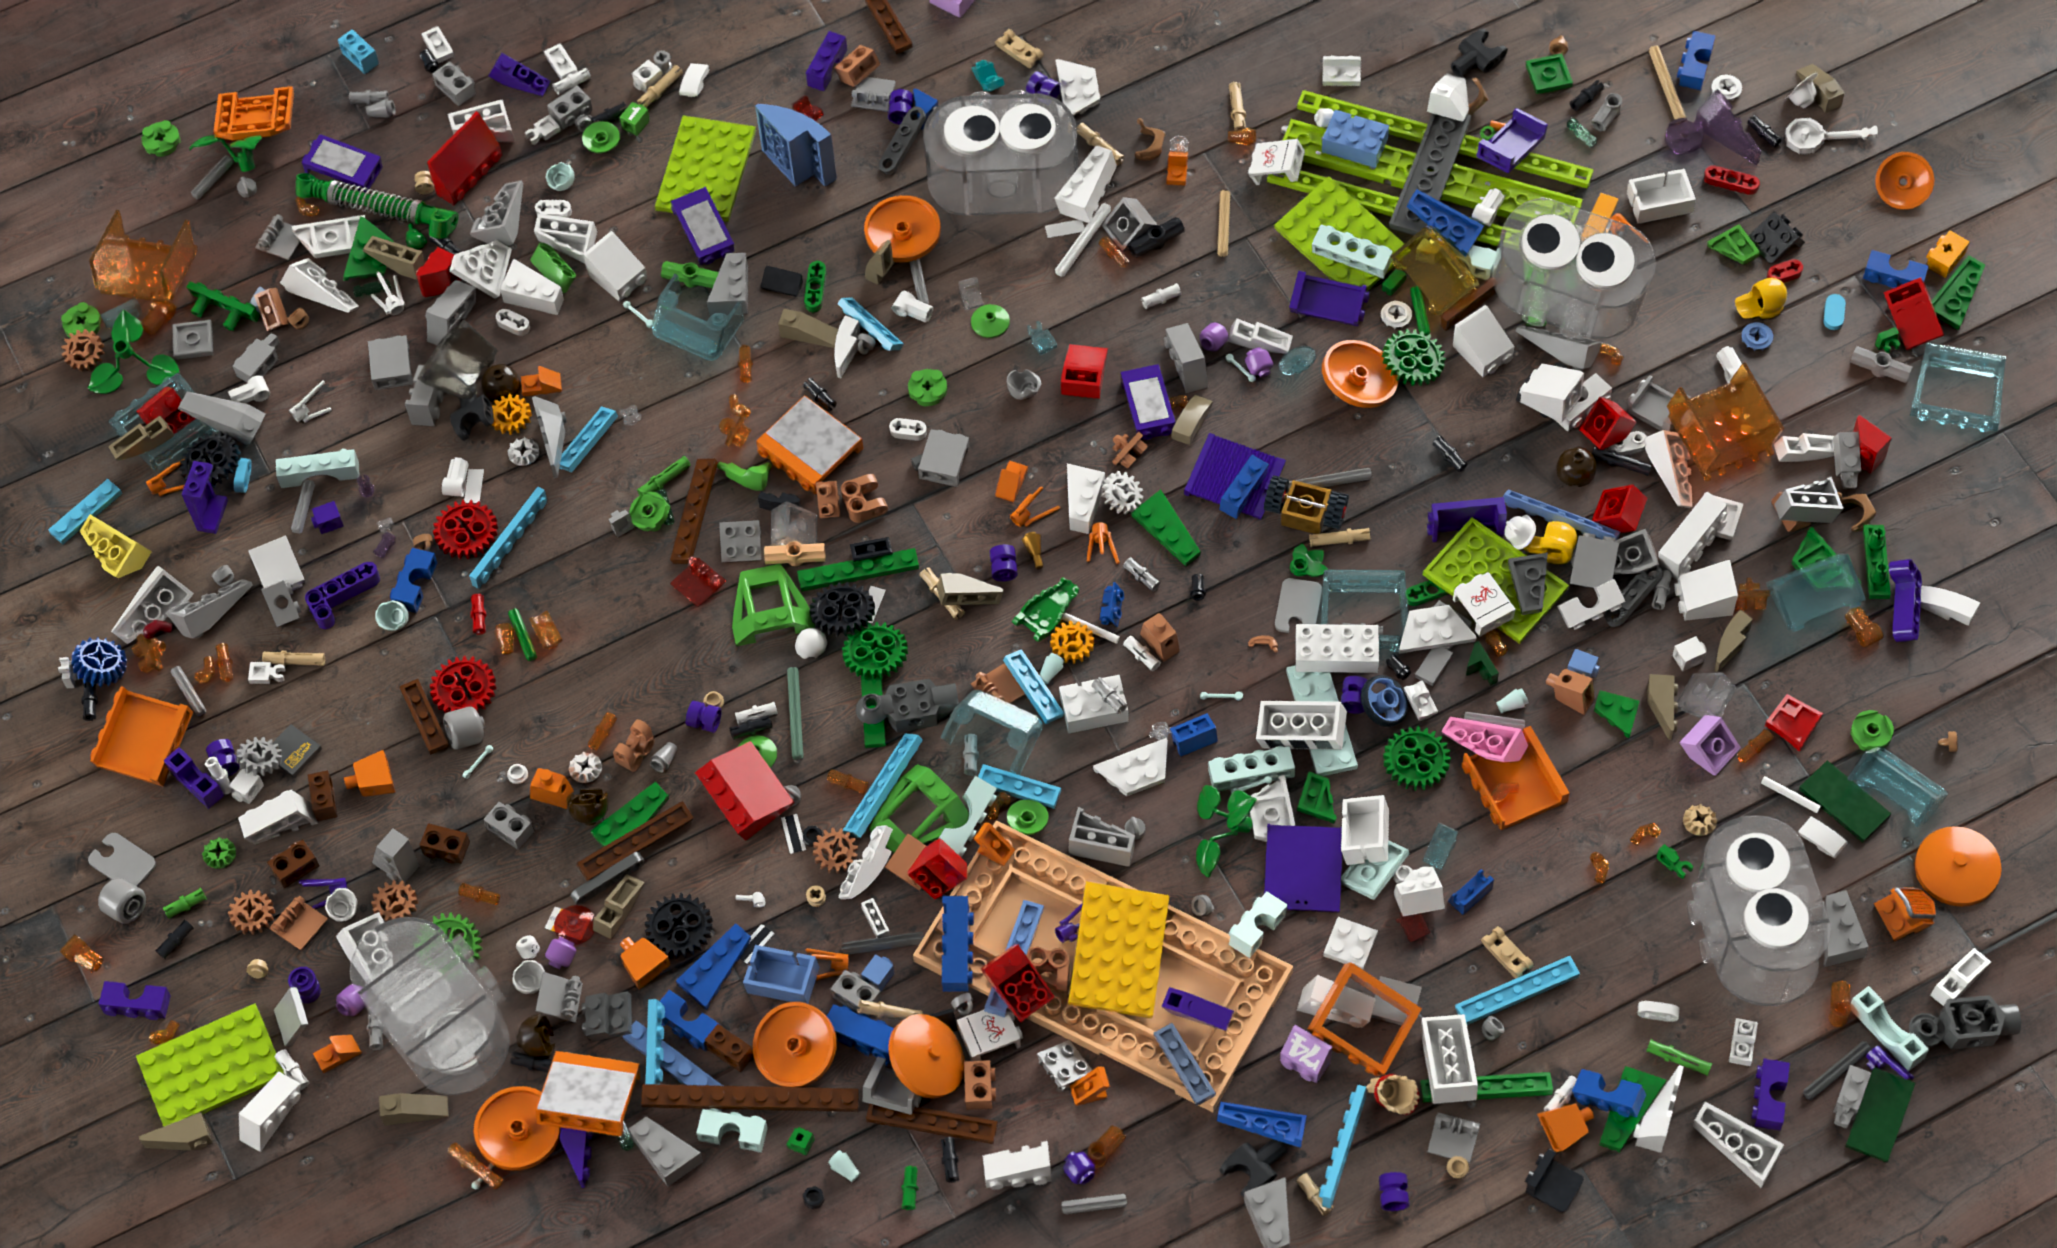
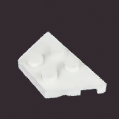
[1056,59,1100,121]
[292,215,365,258]
[1399,605,1476,654]
[1093,738,1168,796]
[1250,775,1295,842]

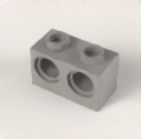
[432,61,476,106]
[547,86,593,130]
[483,802,534,850]
[831,970,881,1016]

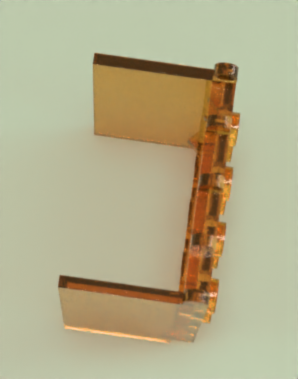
[89,210,198,303]
[1667,362,1785,482]

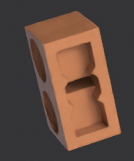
[834,45,881,87]
[964,1060,996,1110]

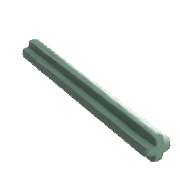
[787,667,803,760]

